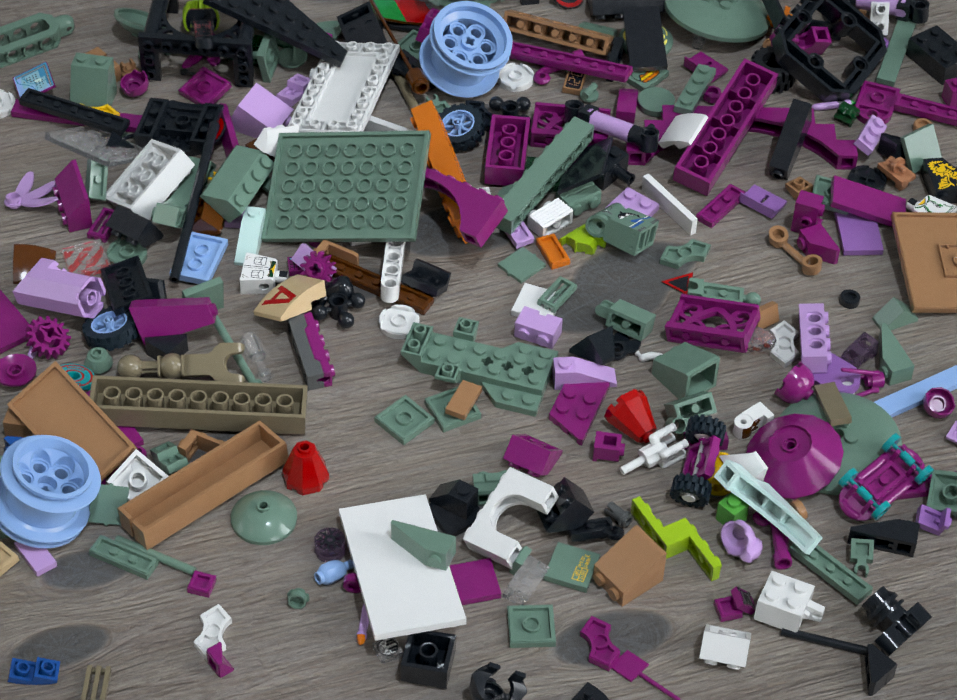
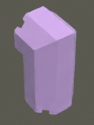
[13,258,106,318]

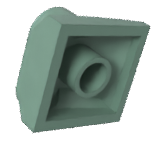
[927,470,957,518]

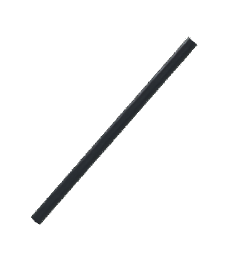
[169,121,219,283]

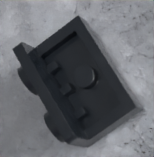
[401,258,451,297]

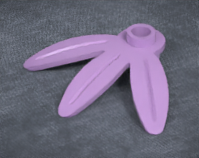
[4,171,58,209]

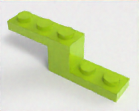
[631,496,722,582]

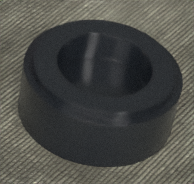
[839,289,860,309]

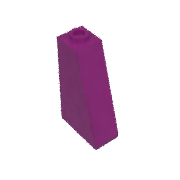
[129,297,218,345]

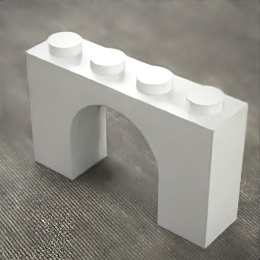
[463,467,559,569]

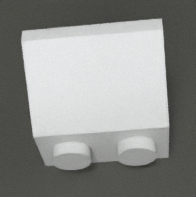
[699,624,751,670]

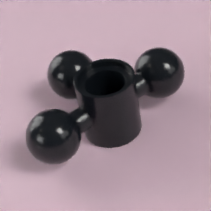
[489,96,531,126]
[311,293,366,329]

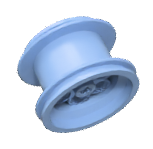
[419,1,512,98]
[0,435,101,548]

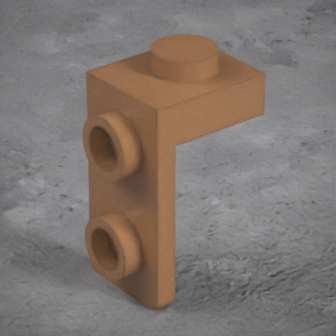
[313,240,359,266]
[178,429,225,462]

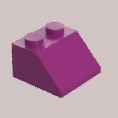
[503,434,563,477]

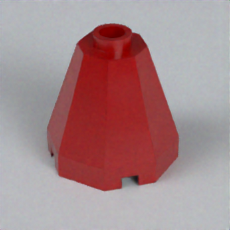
[604,389,657,443]
[282,440,329,496]

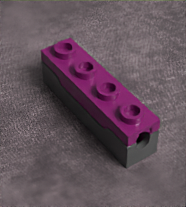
[287,312,335,391]

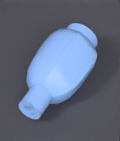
[314,560,354,585]

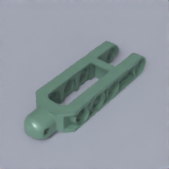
[0,13,75,68]

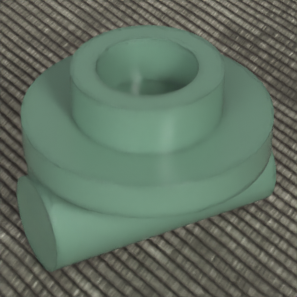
[580,82,599,103]

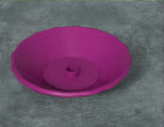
[746,413,844,499]

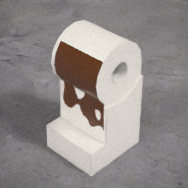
[733,402,774,440]

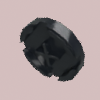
[848,165,887,191]

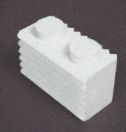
[527,198,573,237]

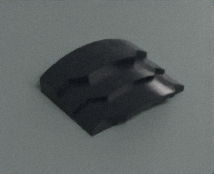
[134,98,224,157]

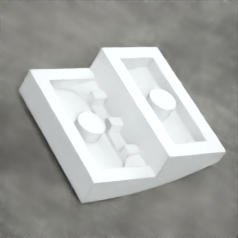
[658,113,709,149]

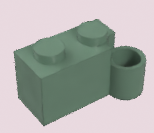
[664,391,717,434]

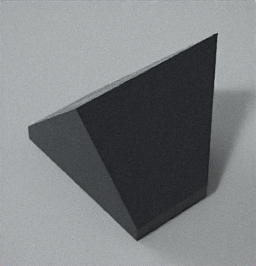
[569,326,615,365]

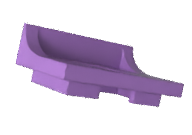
[739,184,787,219]

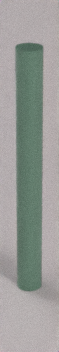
[114,535,197,576]

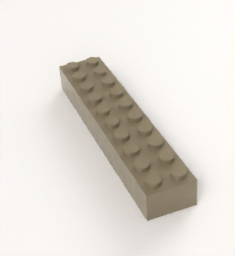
[89,375,308,435]

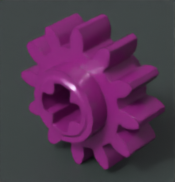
[300,250,337,285]

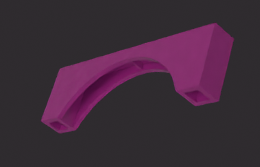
[424,167,508,248]

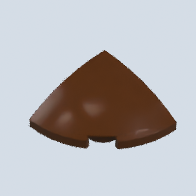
[13,244,56,284]

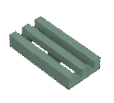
[537,276,577,313]

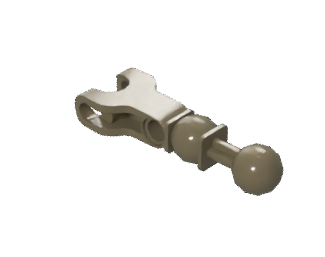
[117,343,245,382]

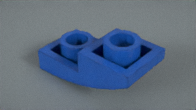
[7,657,60,685]

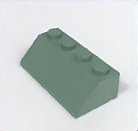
[200,145,274,223]

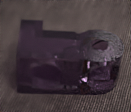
[841,332,879,369]

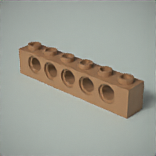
[503,9,614,56]

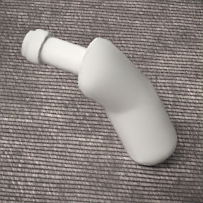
[635,351,663,362]

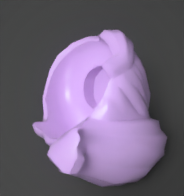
[720,519,763,563]

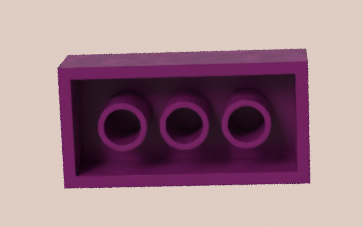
[484,114,530,186]

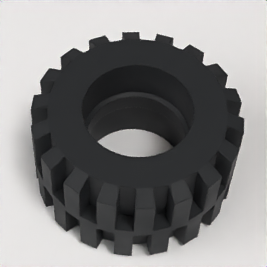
[751,46,795,94]

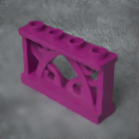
[530,102,611,148]
[665,294,761,353]

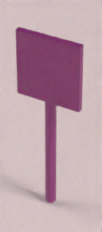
[611,650,681,700]

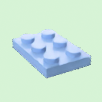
[169,232,228,284]

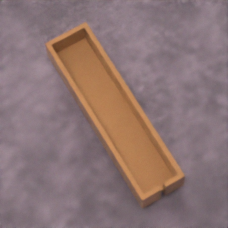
[117,421,288,550]

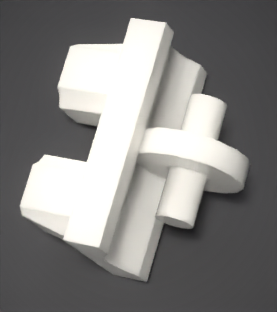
[870,2,890,35]

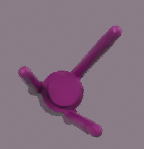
[841,368,885,397]

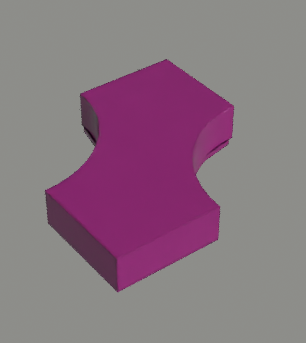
[580,616,620,671]

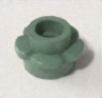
[287,588,310,609]

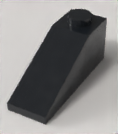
[847,519,920,557]

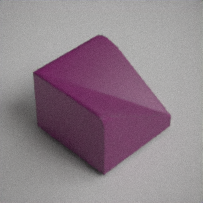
[206,642,234,678]

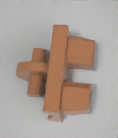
[877,156,916,191]

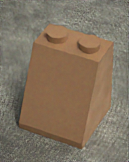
[593,525,667,607]

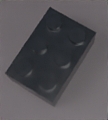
[906,25,957,85]

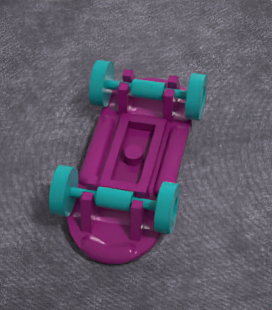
[838,433,934,521]

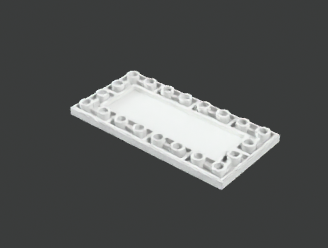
[287,41,400,133]
[339,494,466,641]

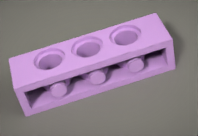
[799,303,832,373]

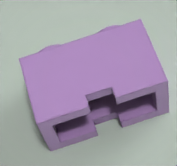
[514,306,563,349]

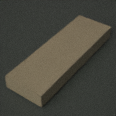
[814,382,852,427]

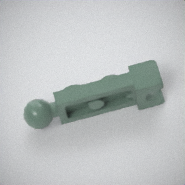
[687,278,761,305]

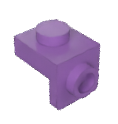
[915,504,952,536]

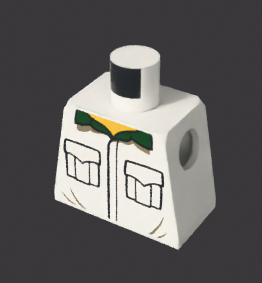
[240,253,289,294]

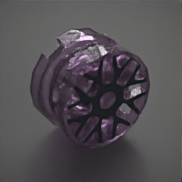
[314,527,346,563]

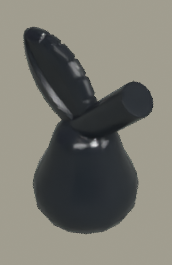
[312,275,355,308]

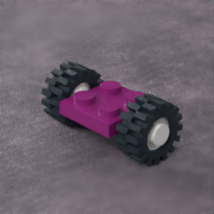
[670,414,727,508]

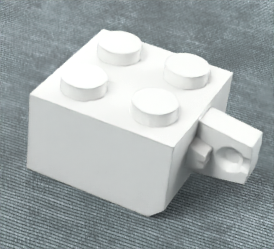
[754,571,825,632]

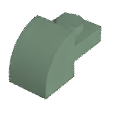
[150,441,189,476]

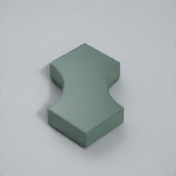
[659,239,711,269]

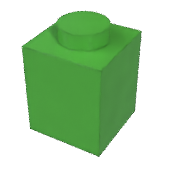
[716,492,749,525]

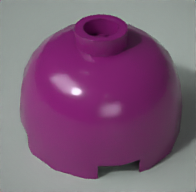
[774,362,815,404]

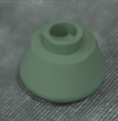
[84,347,113,374]

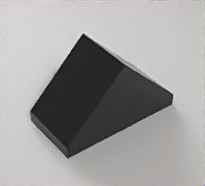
[877,133,906,161]
[145,334,188,360]
[864,644,897,696]

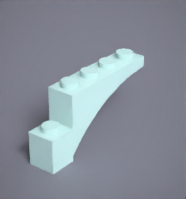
[714,460,823,555]

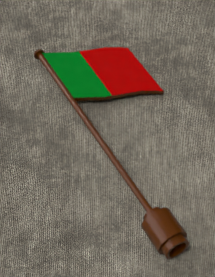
[369,0,430,95]

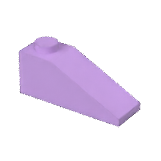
[552,357,617,390]

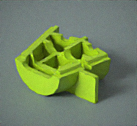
[559,224,606,255]

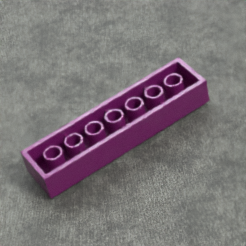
[673,58,778,196]

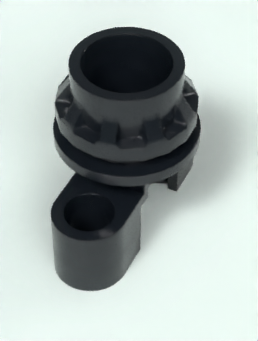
[861,586,932,657]

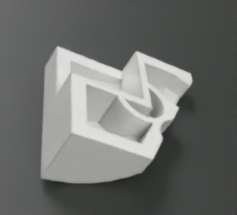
[254,122,299,157]

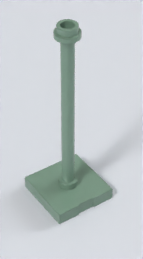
[163,33,281,83]
[182,277,262,383]

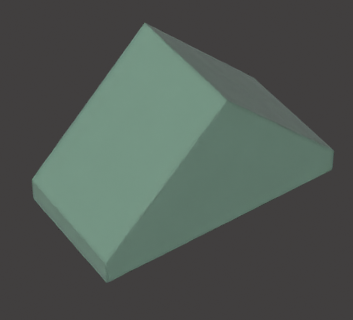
[872,297,918,330]

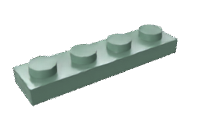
[674,64,716,114]
[789,543,873,605]

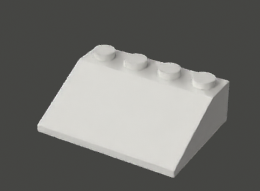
[106,139,195,220]

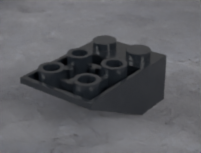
[337,1,388,44]

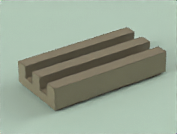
[81,665,112,700]

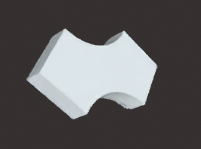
[769,321,800,368]
[194,604,232,661]

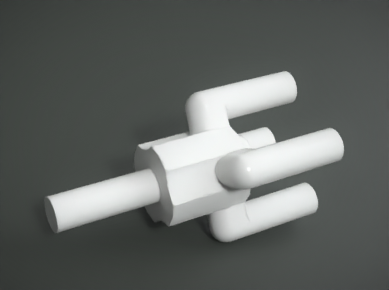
[619,423,689,475]

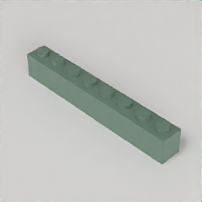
[496,116,594,235]

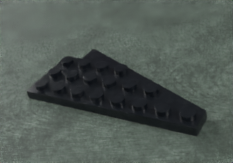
[203,0,348,67]

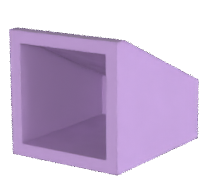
[231,83,294,138]

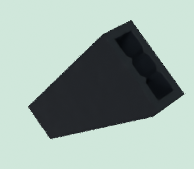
[769,98,812,180]

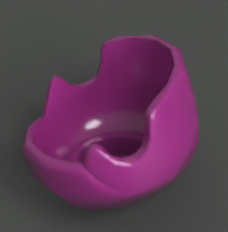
[120,69,149,97]
[923,387,955,419]

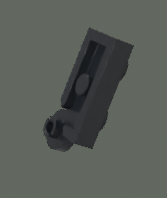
[567,517,624,542]

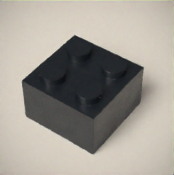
[401,631,456,689]

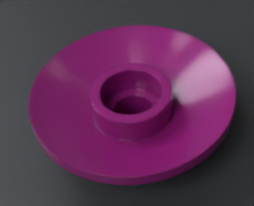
[0,354,37,387]

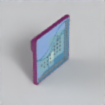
[13,62,56,98]

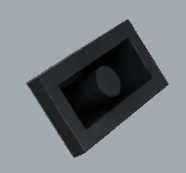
[429,479,478,520]

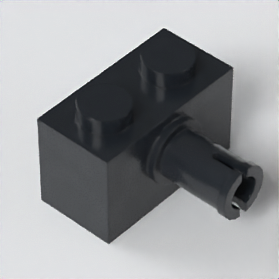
[593,145,635,190]

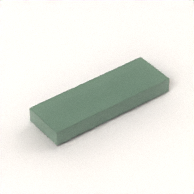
[89,535,159,580]

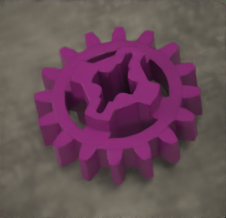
[24,316,71,360]

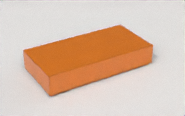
[536,233,570,270]

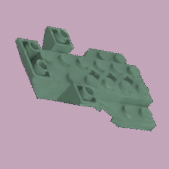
[401,317,558,417]

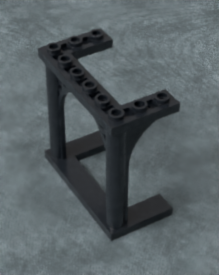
[138,0,255,88]

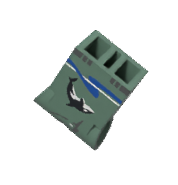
[585,203,659,256]

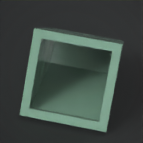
[70,52,117,107]
[652,342,720,399]

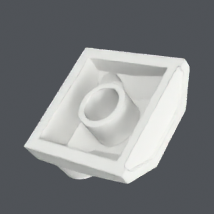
[106,449,169,501]

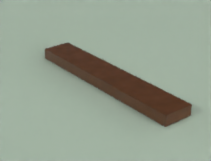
[329,254,434,315]

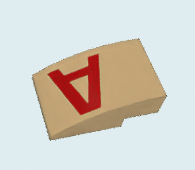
[254,274,326,322]

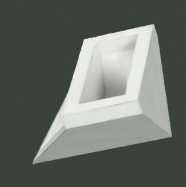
[719,451,768,481]

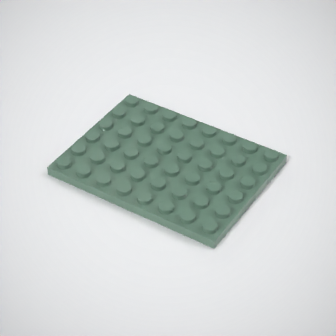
[261,130,431,242]

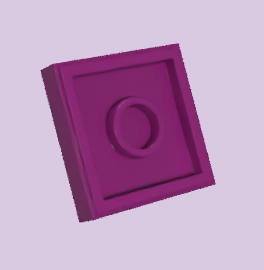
[178,66,232,104]

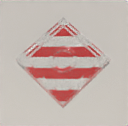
[61,239,111,276]

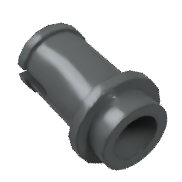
[604,501,633,527]

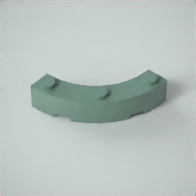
[151,156,217,228]

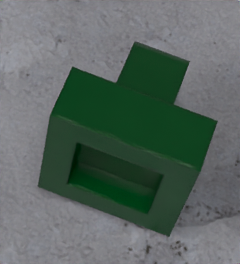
[834,101,860,127]

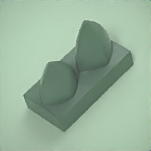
[85,159,109,201]

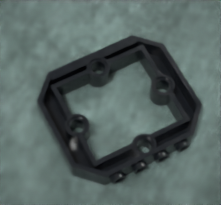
[771,0,887,102]

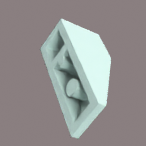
[234,206,266,266]

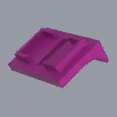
[683,51,728,83]

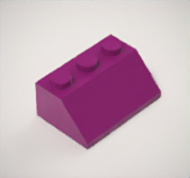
[52,159,92,232]

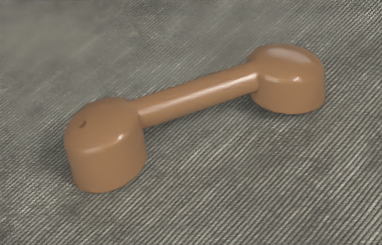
[768,225,822,276]

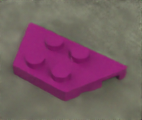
[549,382,610,446]

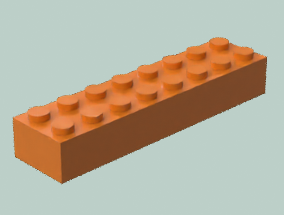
[410,100,468,244]

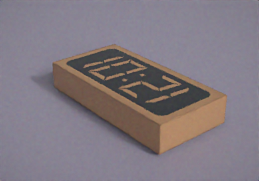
[562,71,587,96]

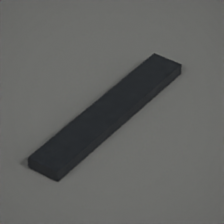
[19,88,130,136]

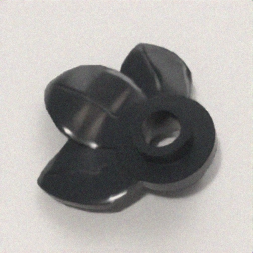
[613,331,641,360]

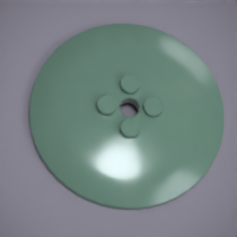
[664,0,770,43]
[779,393,902,495]

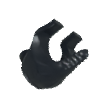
[469,662,527,700]

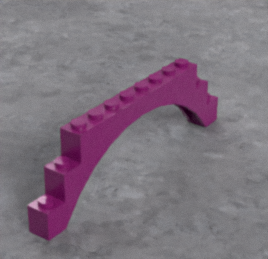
[625,105,858,170]

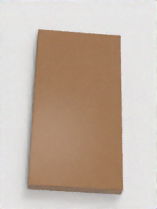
[7,361,138,482]

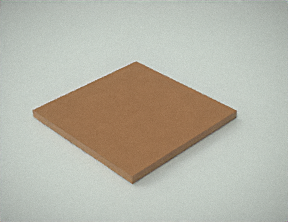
[890,212,957,313]

